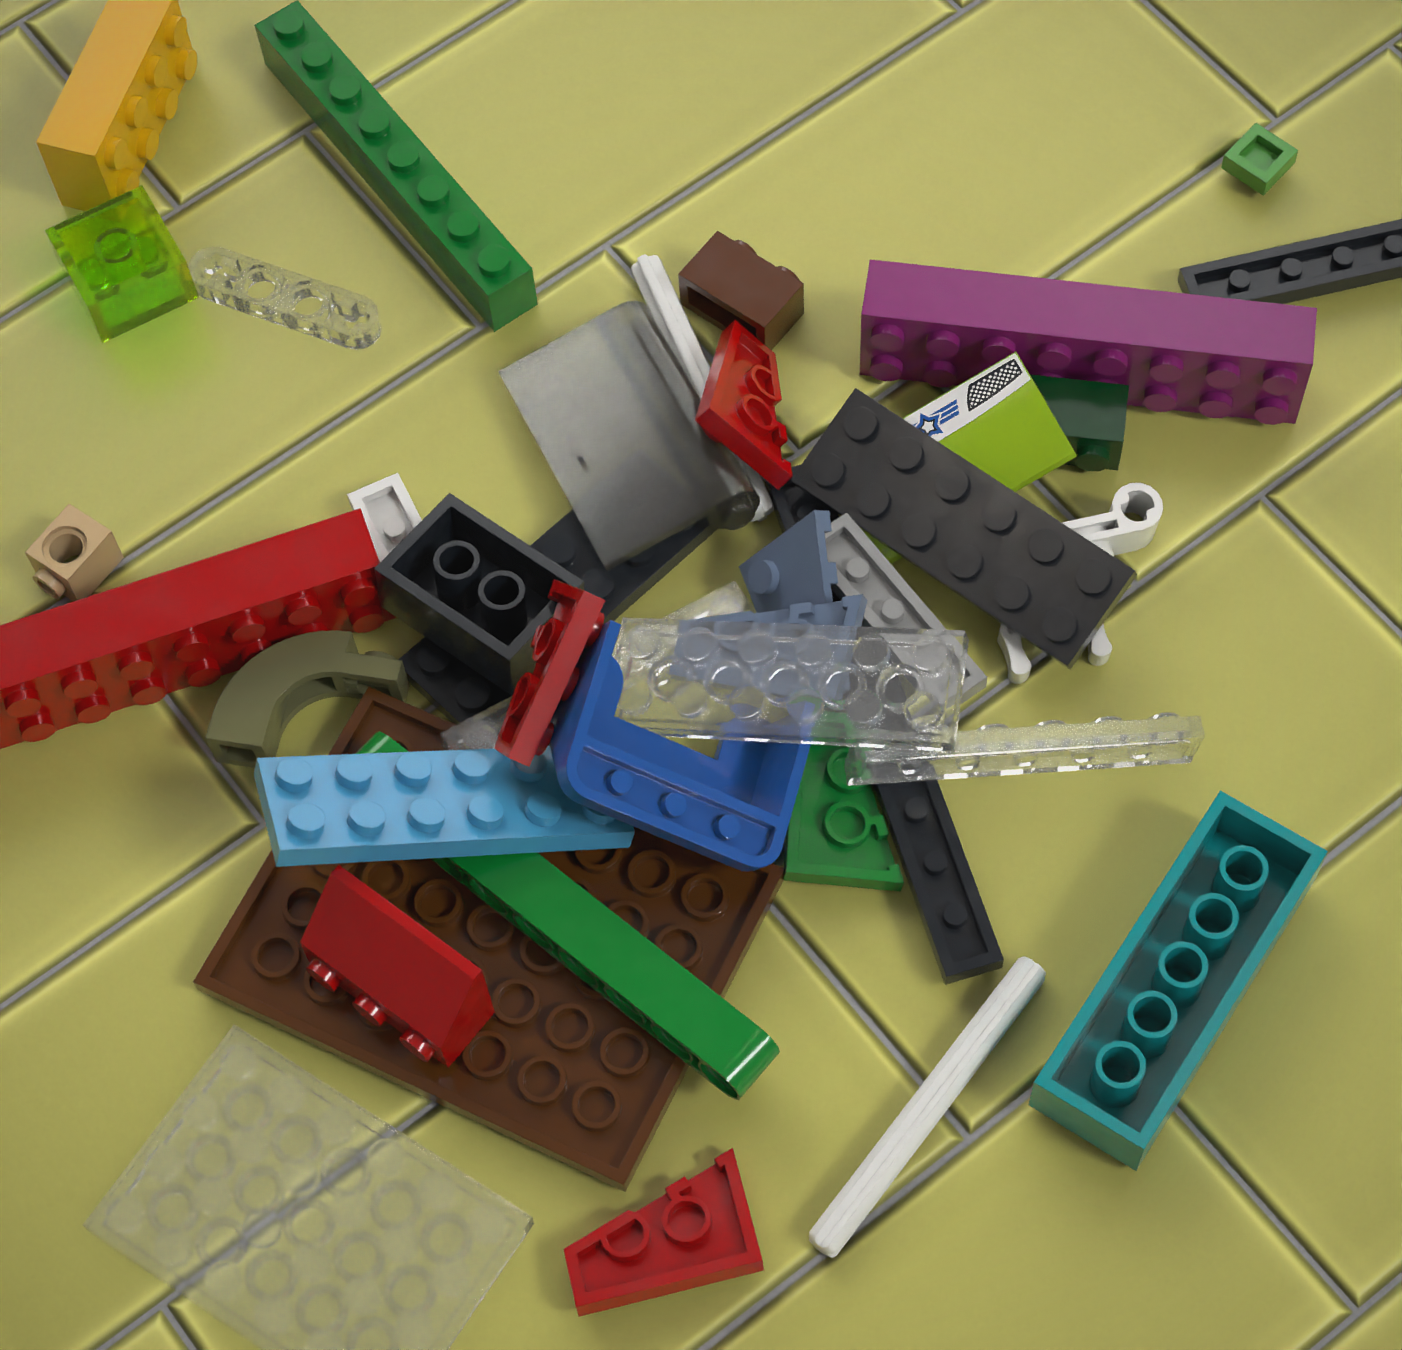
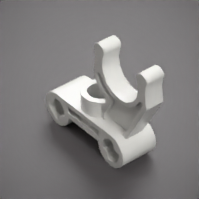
[997,483,1163,684]

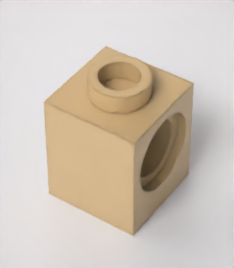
[25,504,124,601]

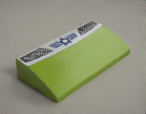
[862,352,1077,564]

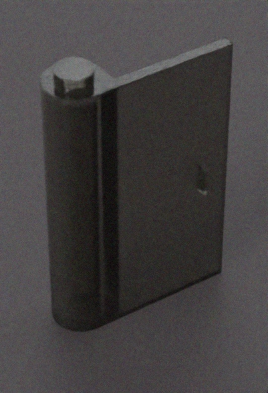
[498,301,760,571]

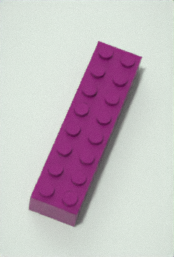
[859,259,1317,425]

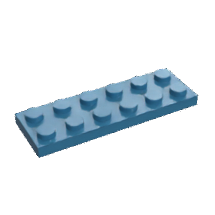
[254,746,635,867]

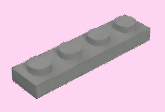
[825,513,987,719]

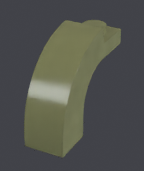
[205,630,410,768]

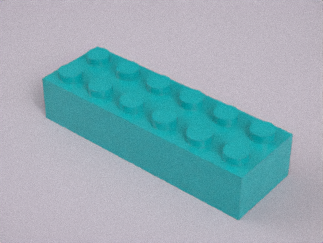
[1029,790,1328,1171]

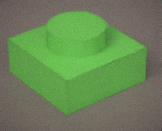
[1221,123,1298,196]

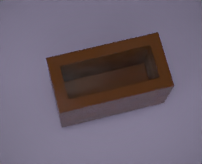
[678,231,804,350]

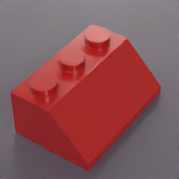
[300,864,495,1068]

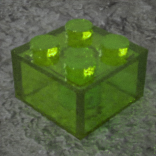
[45,185,199,343]

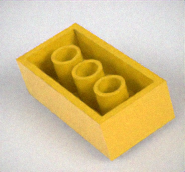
[36,0,197,219]

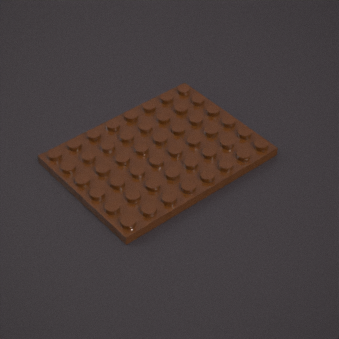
[193,687,785,1192]

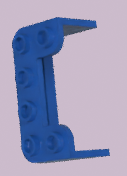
[549,620,820,872]

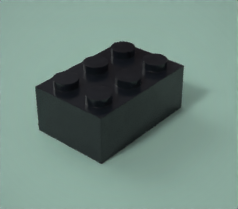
[374,493,584,696]

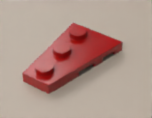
[695,320,793,490]
[494,579,605,767]
[563,1148,764,1317]

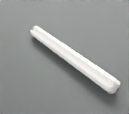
[631,254,774,522]
[809,956,1046,1258]

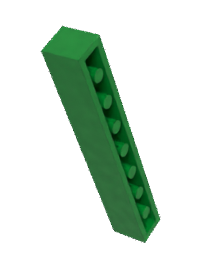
[254,0,538,332]

